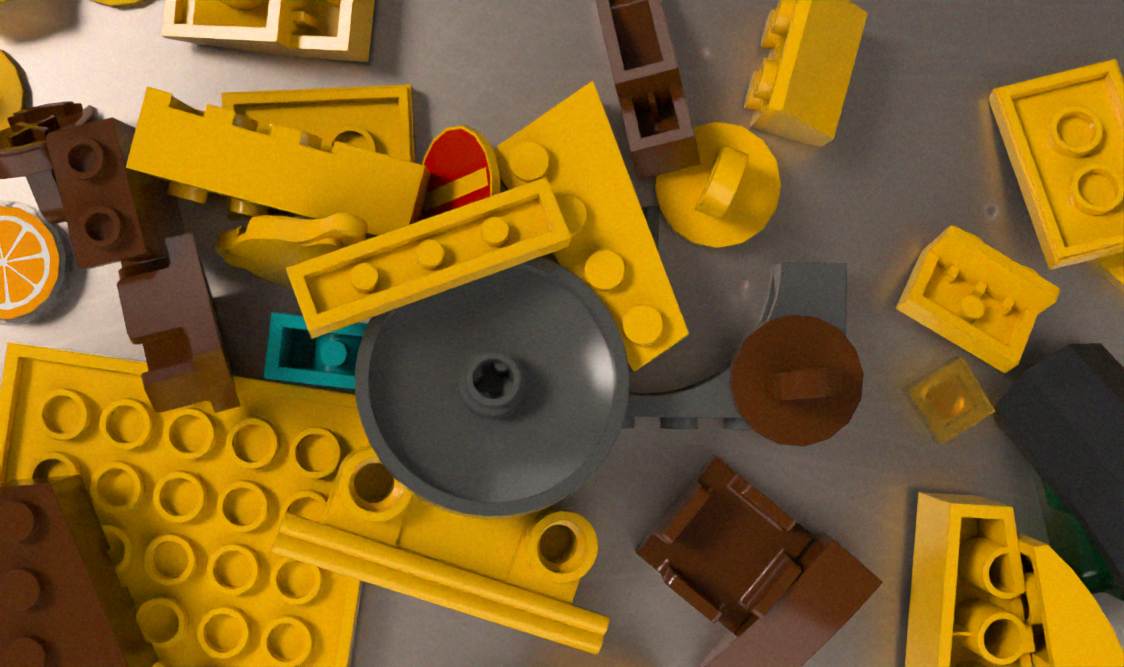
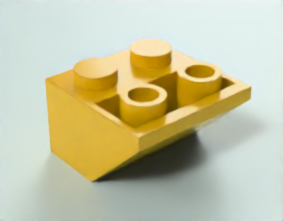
[744,0,868,148]

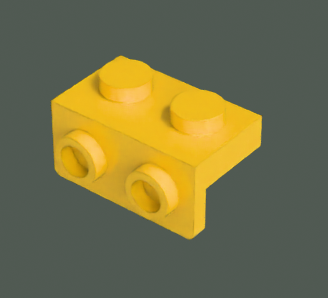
[895,225,1060,373]

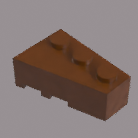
[0,475,159,667]

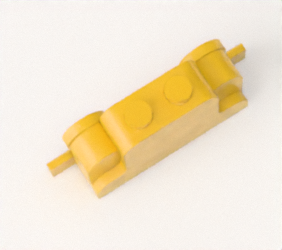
[271,446,610,655]

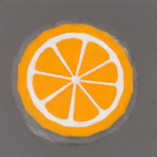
[0,200,74,326]

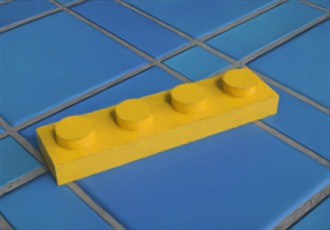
[286,177,572,339]

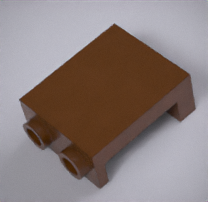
[46,117,186,269]

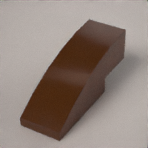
[595,0,701,180]
[698,531,883,667]

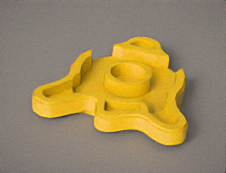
[216,212,368,289]

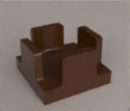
[117,232,240,413]
[635,454,814,634]

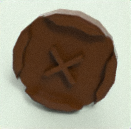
[0,101,101,224]
[729,315,864,447]

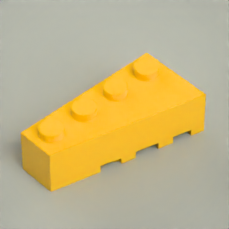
[493,80,689,374]
[126,86,432,240]
[905,492,1036,667]

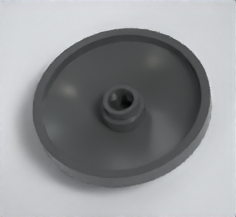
[355,257,630,519]

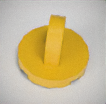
[653,122,782,249]

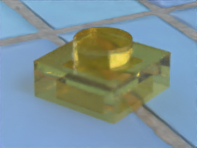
[902,356,995,445]

